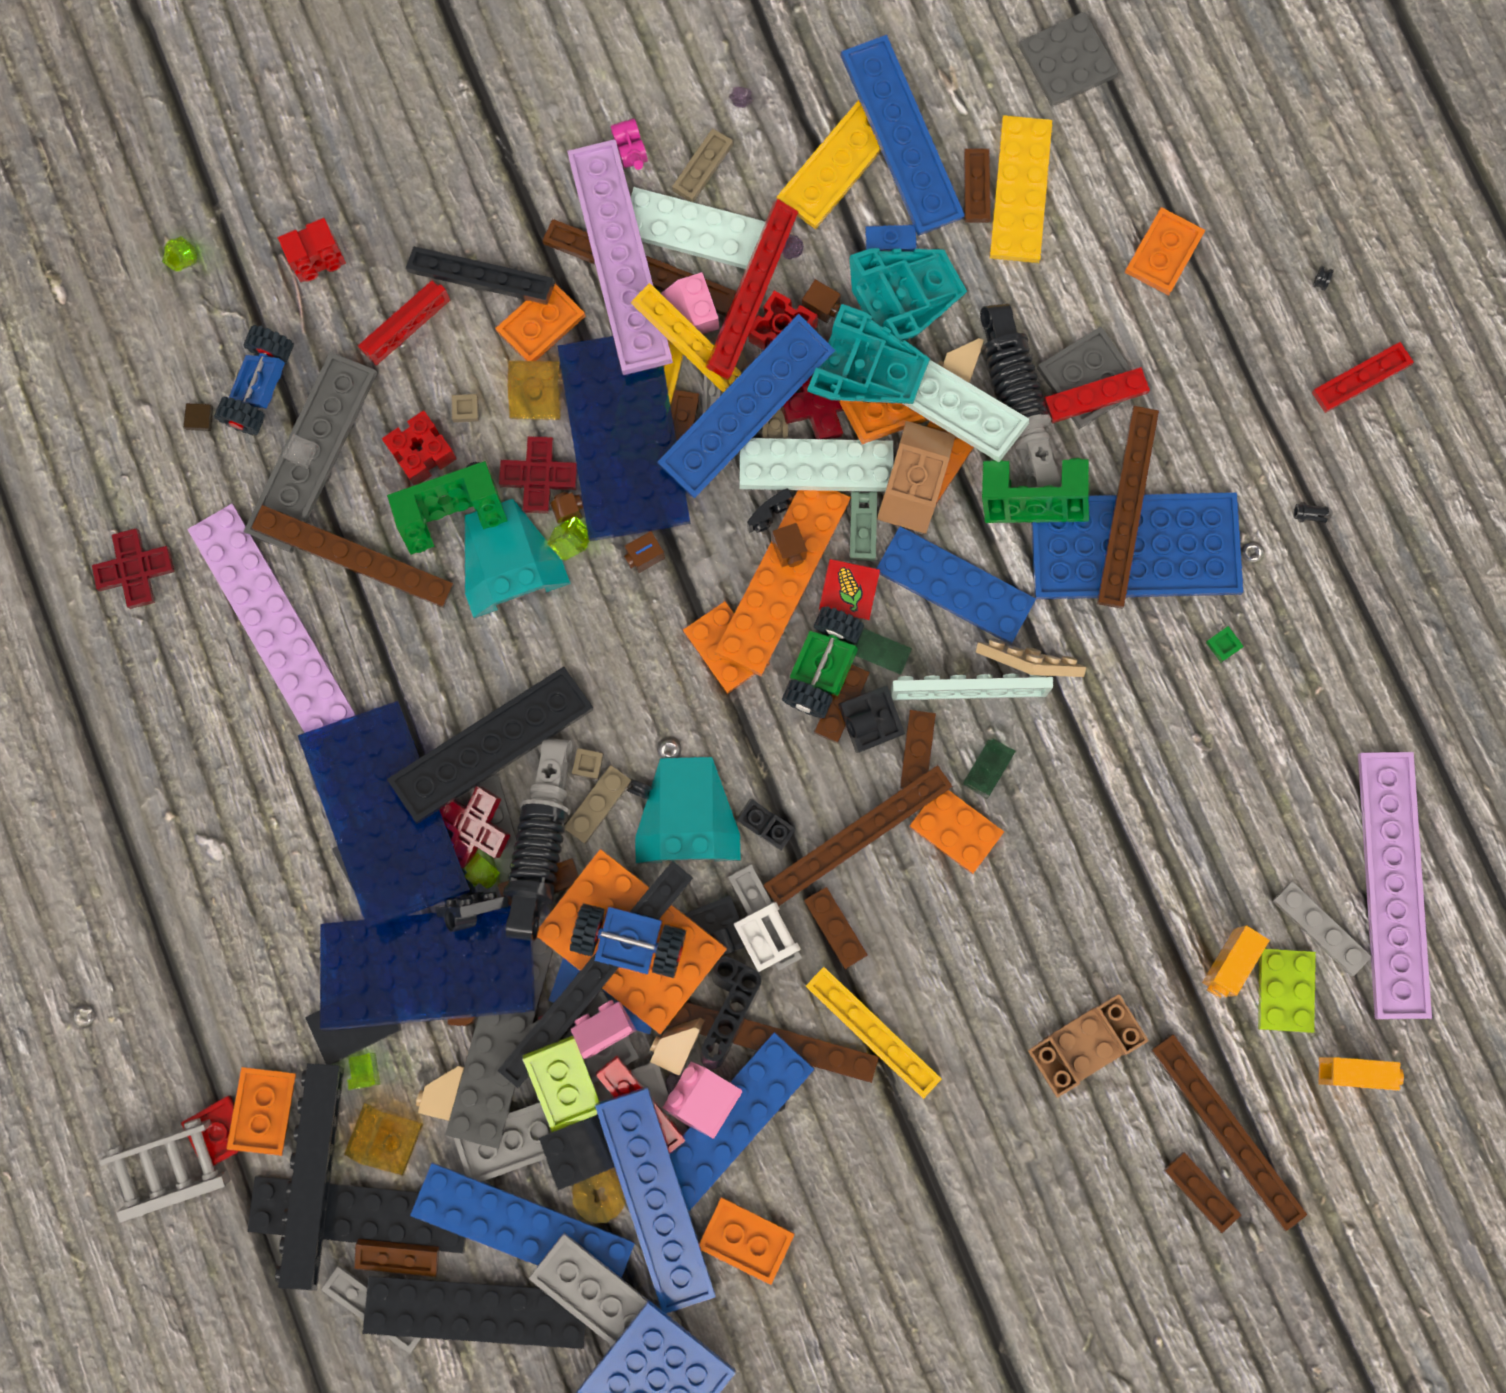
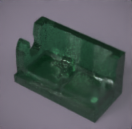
[856,628,912,675]
[962,739,1016,799]

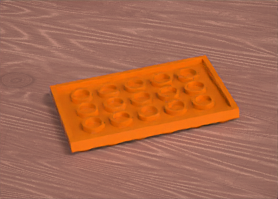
[537,849,727,1035]

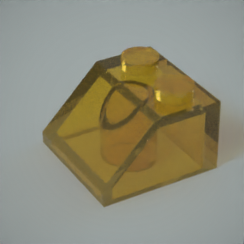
[507,361,563,420]
[344,1103,423,1175]

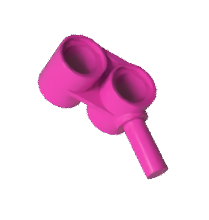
[610,118,648,170]

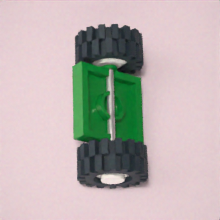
[782,606,864,718]

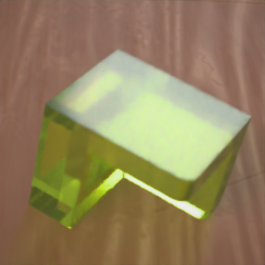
[547,516,593,561]
[347,1053,381,1090]

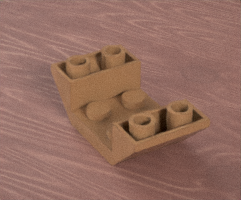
[877,421,955,534]
[1028,994,1149,1098]

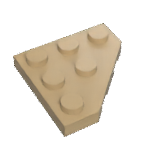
[976,639,1086,677]

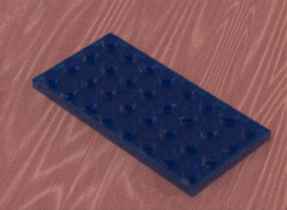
[557,336,691,542]
[298,701,470,930]
[320,906,535,1031]

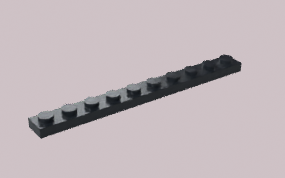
[498,861,694,1088]

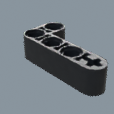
[700,957,762,1069]

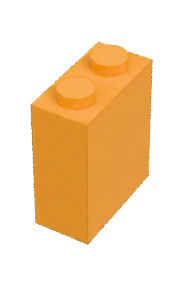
[1202,925,1270,998]
[1318,1057,1404,1090]

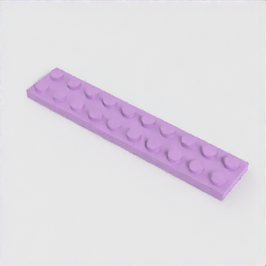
[567,139,673,375]
[187,504,359,746]
[1358,752,1432,1019]

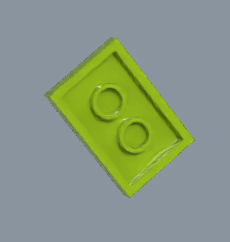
[1258,949,1316,1033]
[522,1036,600,1132]

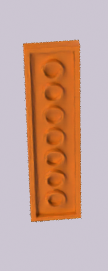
[715,490,851,677]

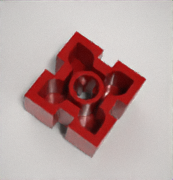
[277,218,346,283]
[748,290,818,350]
[381,410,457,485]

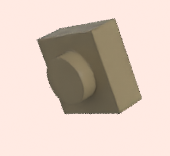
[452,394,479,423]
[572,748,604,780]

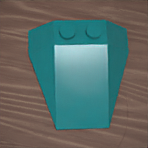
[849,248,967,341]
[807,304,930,404]
[465,498,571,618]
[635,757,741,864]

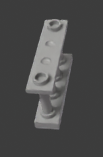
[99,1118,230,1223]

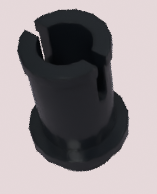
[1293,502,1329,523]

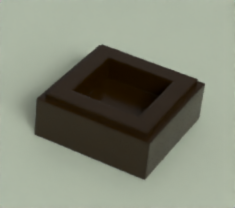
[183,403,213,431]

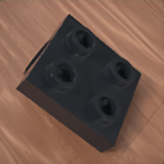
[838,685,905,753]
[435,892,509,932]
[685,896,745,957]

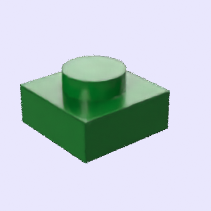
[1205,626,1244,663]

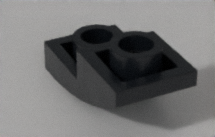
[747,488,792,533]
[736,799,796,851]

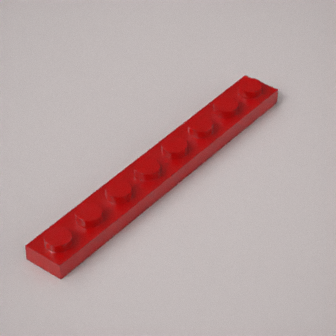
[705,199,799,380]

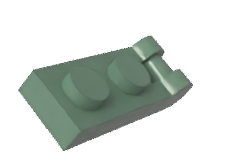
[850,491,877,561]

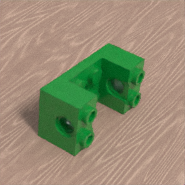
[982,458,1090,523]
[387,461,508,555]

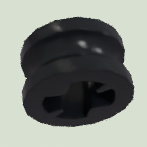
[1312,265,1334,291]
[626,779,653,800]

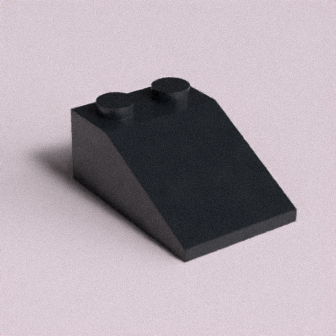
[539,1114,615,1191]

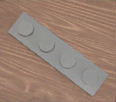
[728,865,802,971]
[1272,881,1371,976]
[322,1265,421,1354]

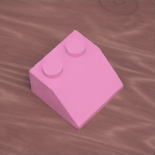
[661,272,719,344]
[571,1000,636,1059]
[662,1061,743,1139]

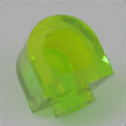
[162,236,198,272]
[463,852,500,889]

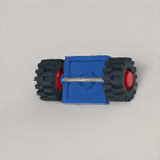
[214,325,294,435]
[570,903,686,978]

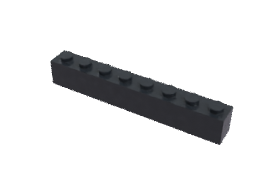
[275,1063,344,1291]

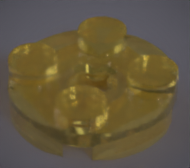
[572,1169,626,1223]

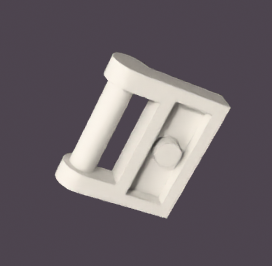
[734,902,801,972]

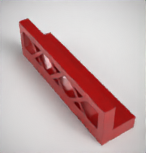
[358,280,451,366]

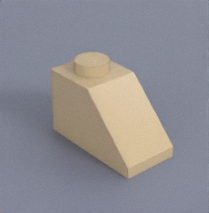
[938,338,984,383]
[650,1018,705,1076]
[416,1066,464,1121]

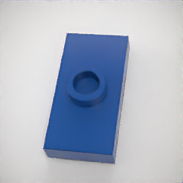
[865,225,916,252]

